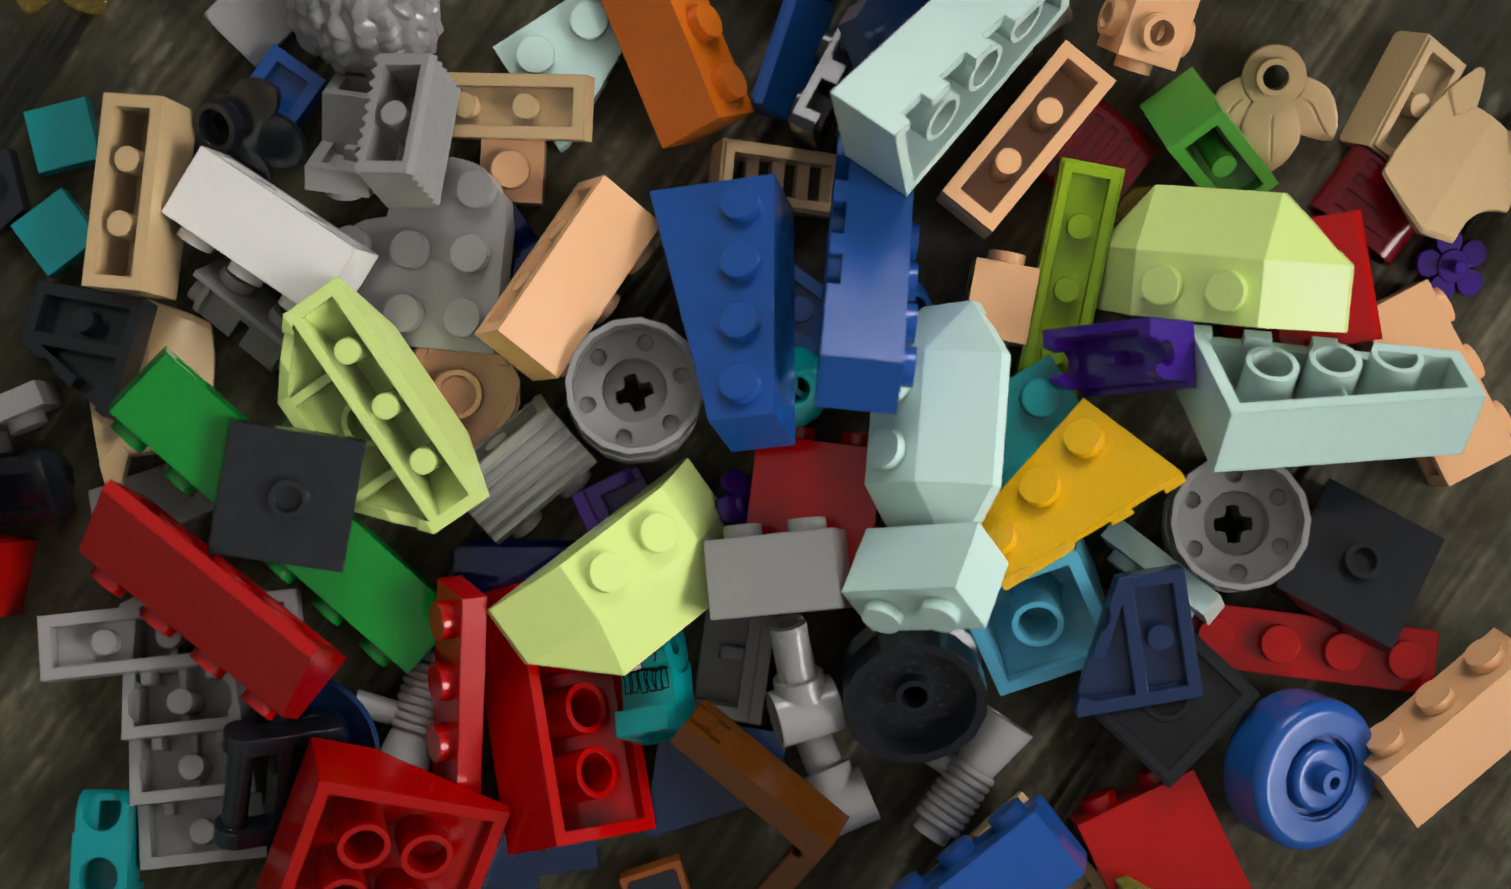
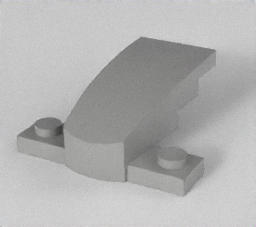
[37,588,304,871]

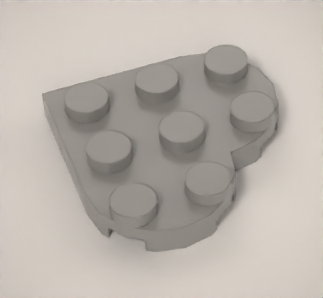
[339,157,515,356]

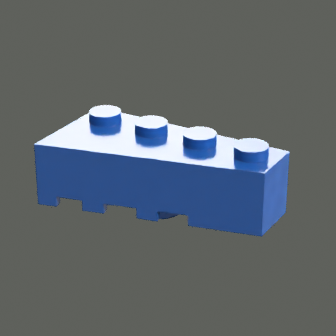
[815,136,920,414]
[649,174,795,452]
[891,792,1087,889]

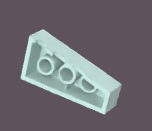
[830,0,1069,197]
[1175,324,1487,473]

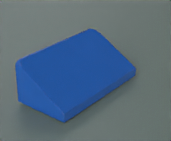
[751,0,834,124]

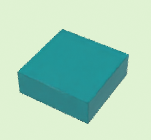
[23,97,99,176]
[10,188,89,278]

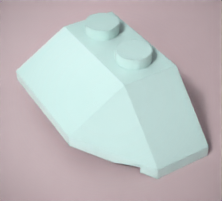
[864,300,1011,527]

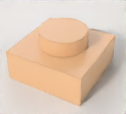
[480,140,547,207]

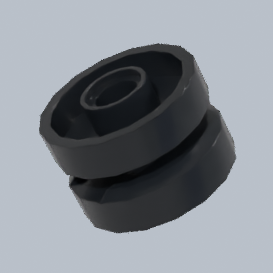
[840,615,987,763]

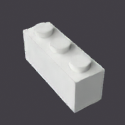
[161,146,379,311]

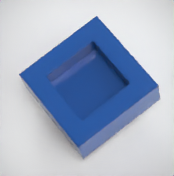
[250,43,329,127]

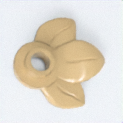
[1214,43,1338,171]

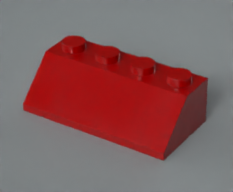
[79,479,347,721]
[484,583,656,855]

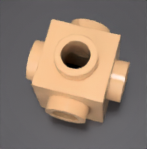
[1097,0,1200,76]

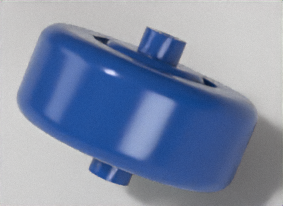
[1223,688,1375,850]

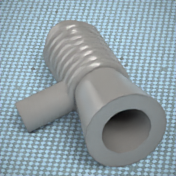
[356,649,435,772]
[913,705,1033,847]

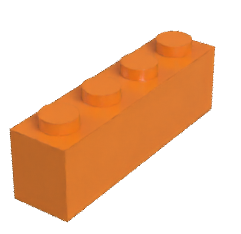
[601,0,755,149]

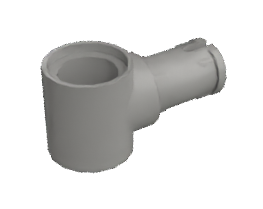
[765,614,846,748]
[795,734,881,837]

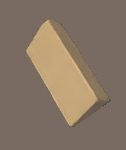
[1339,31,1467,163]

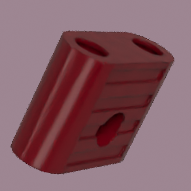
[1038,99,1161,199]
[1307,145,1415,267]

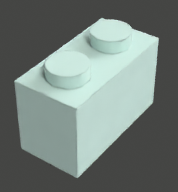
[841,522,1009,634]

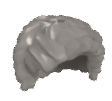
[285,0,444,78]

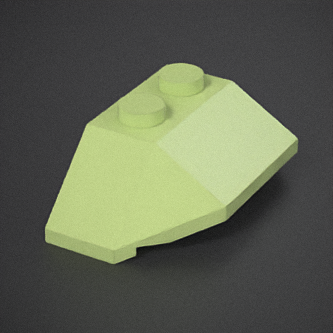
[1096,184,1354,333]
[278,277,490,534]
[487,457,724,676]

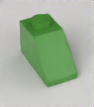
[1139,66,1279,192]

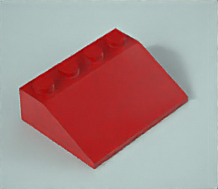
[256,737,511,889]

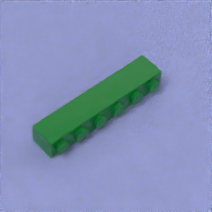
[109,345,437,674]

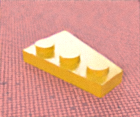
[981,398,1187,591]

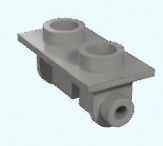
[187,256,287,373]

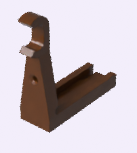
[670,698,850,889]

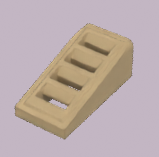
[708,138,836,219]

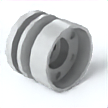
[565,317,702,466]
[1159,460,1311,593]

